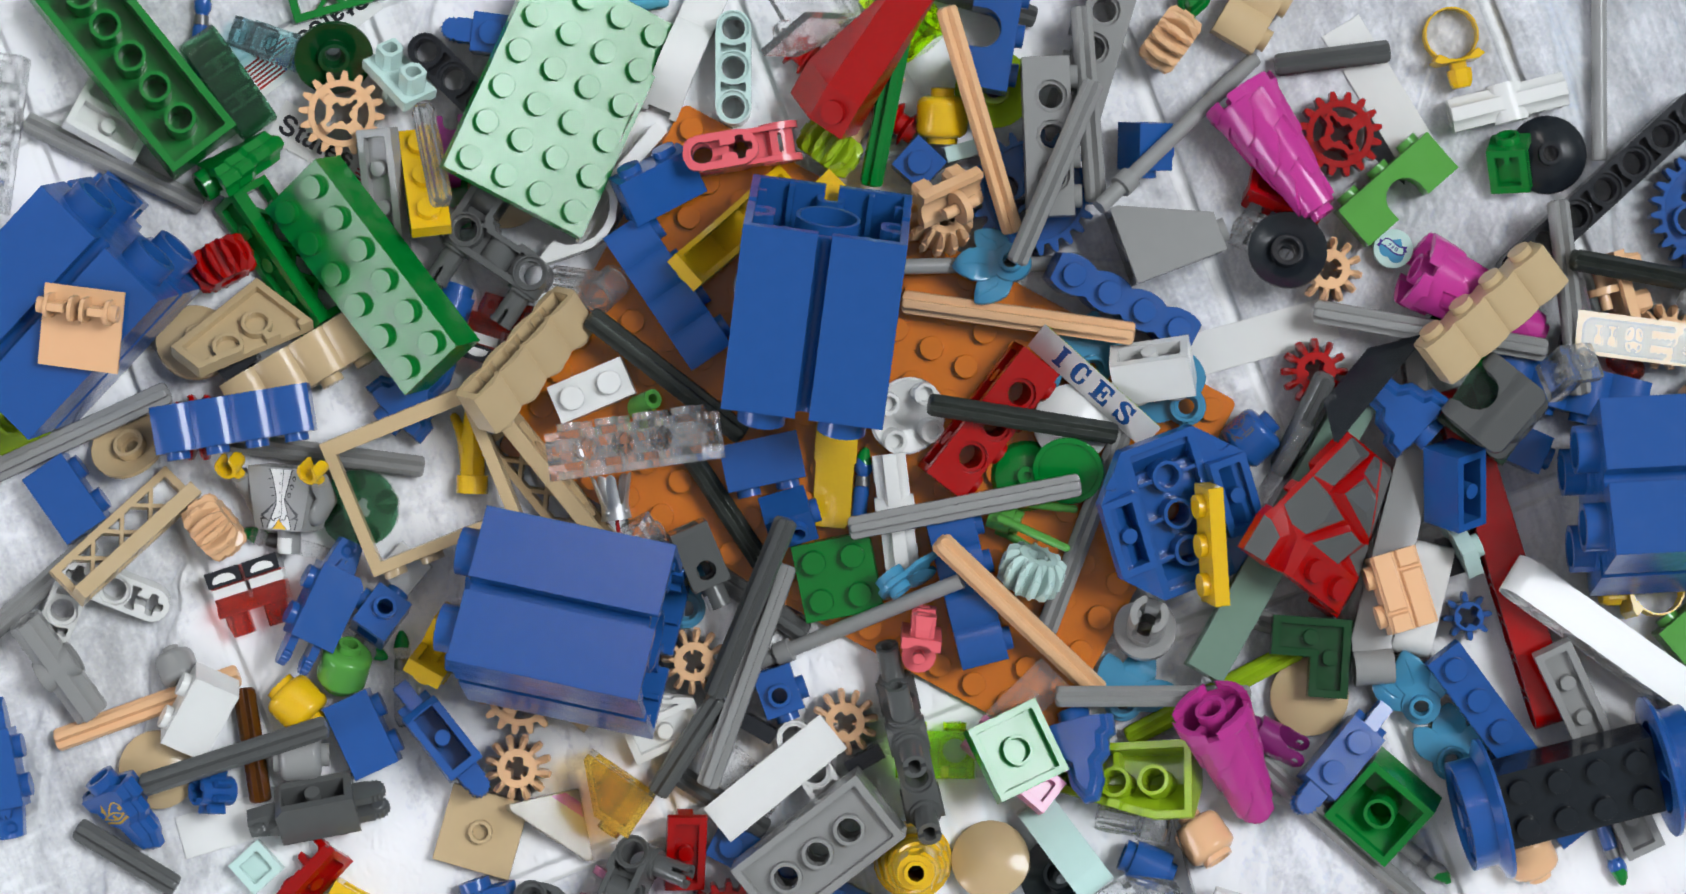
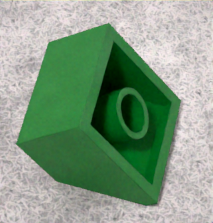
[1324,747,1442,867]

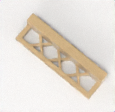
[492,413,616,532]
[49,466,202,607]

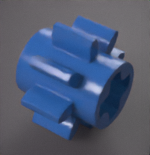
[1440,591,1492,641]
[188,771,238,814]

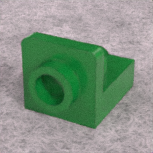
[1486,130,1533,194]

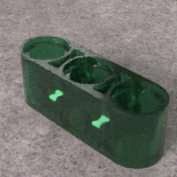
[178,24,277,141]

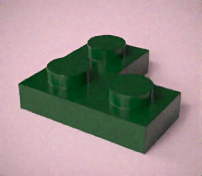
[1269,614,1353,699]

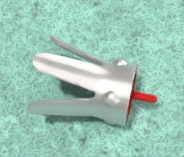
[590,472,632,532]

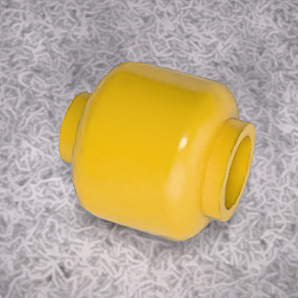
[916,87,968,144]
[267,674,327,727]

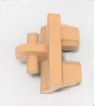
[911,163,983,229]
[1585,249,1653,318]

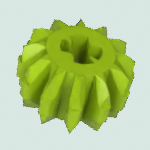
[796,119,864,178]

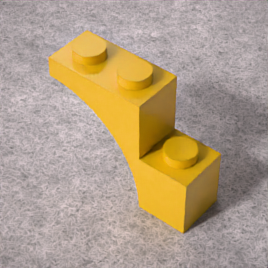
[667,164,792,292]

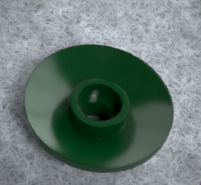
[294,21,373,94]

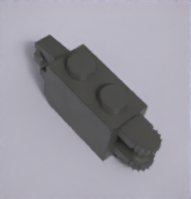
[246,770,391,846]

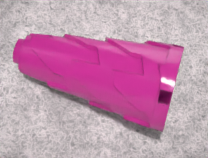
[1206,70,1335,223]
[1394,232,1550,338]
[1172,680,1274,824]

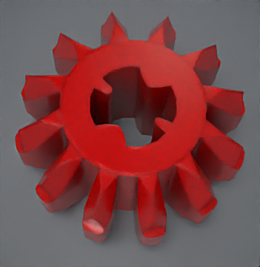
[189,233,257,293]
[1280,338,1348,402]

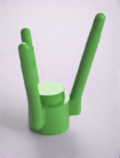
[986,502,1078,552]

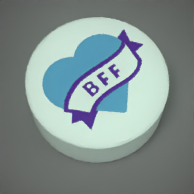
[1372,229,1413,269]

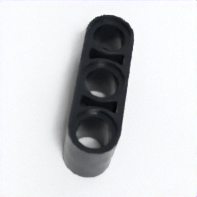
[407,32,479,113]

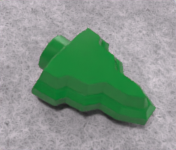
[192,131,284,202]

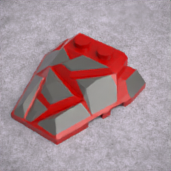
[1237,431,1393,619]

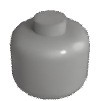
[155,644,196,687]

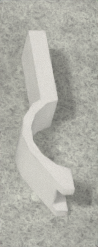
[642,0,728,122]

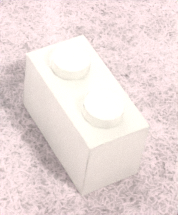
[1109,335,1197,406]
[547,356,637,425]
[157,661,239,757]

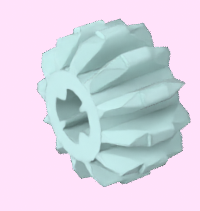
[997,541,1067,602]

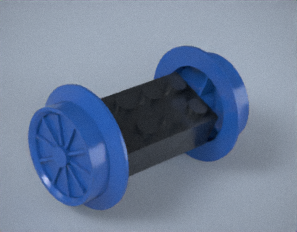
[1444,696,1686,879]

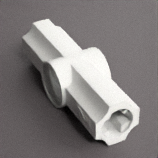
[1445,72,1570,133]
[872,452,919,571]

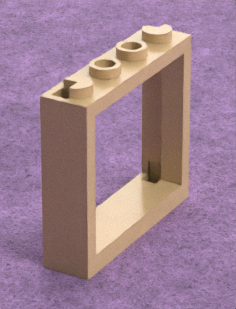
[319,387,523,580]

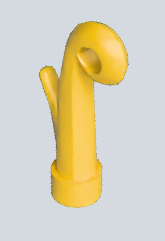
[450,411,488,494]

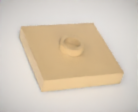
[432,782,525,880]

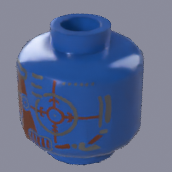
[1222,409,1280,467]

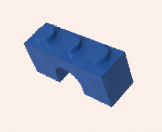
[958,0,1030,97]

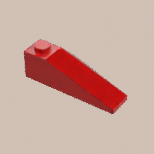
[790,0,935,139]

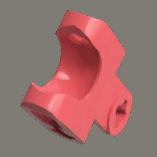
[682,120,803,177]

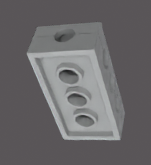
[730,766,907,894]

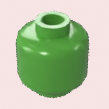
[316,636,372,697]

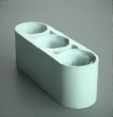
[715,10,752,128]
[1017,799,1114,894]

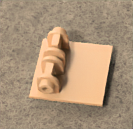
[35,282,126,374]

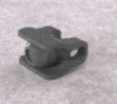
[1441,352,1548,460]

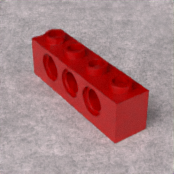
[917,341,1060,496]

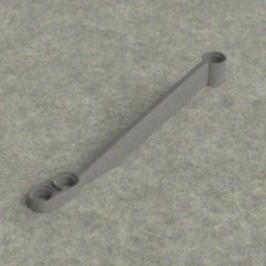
[1351,337,1432,687]

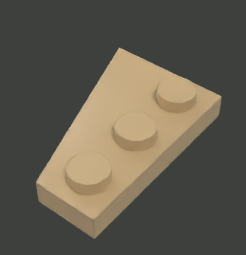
[171,278,314,378]

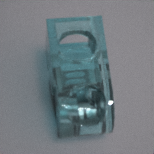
[225,15,301,73]

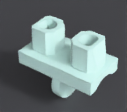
[362,38,437,112]

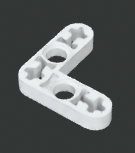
[41,554,170,643]

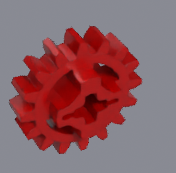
[1300,92,1382,178]

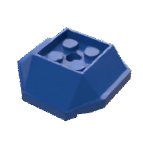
[1096,424,1262,601]

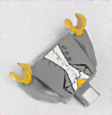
[214,452,337,554]

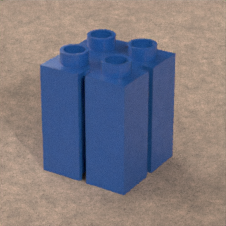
[0,174,201,440]
[721,174,913,440]
[1557,394,1686,596]
[433,505,690,739]

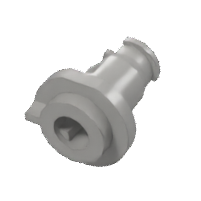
[1113,595,1177,661]

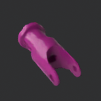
[1254,714,1310,767]

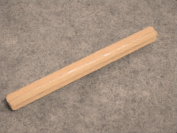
[937,5,1021,235]
[901,290,1136,345]
[932,534,1106,686]

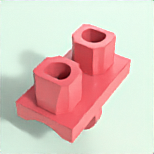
[901,605,942,673]

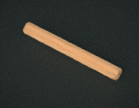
[53,665,242,751]

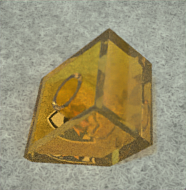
[584,748,656,839]

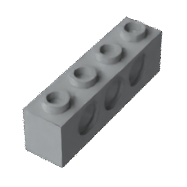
[1046,0,1136,119]
[1020,55,1082,218]

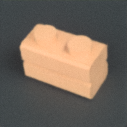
[1361,545,1438,635]

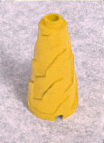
[873,821,952,894]

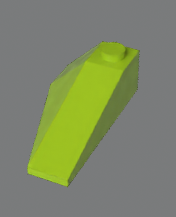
[1058,739,1203,820]

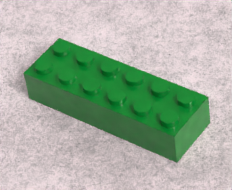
[29,0,237,181]
[265,155,480,395]

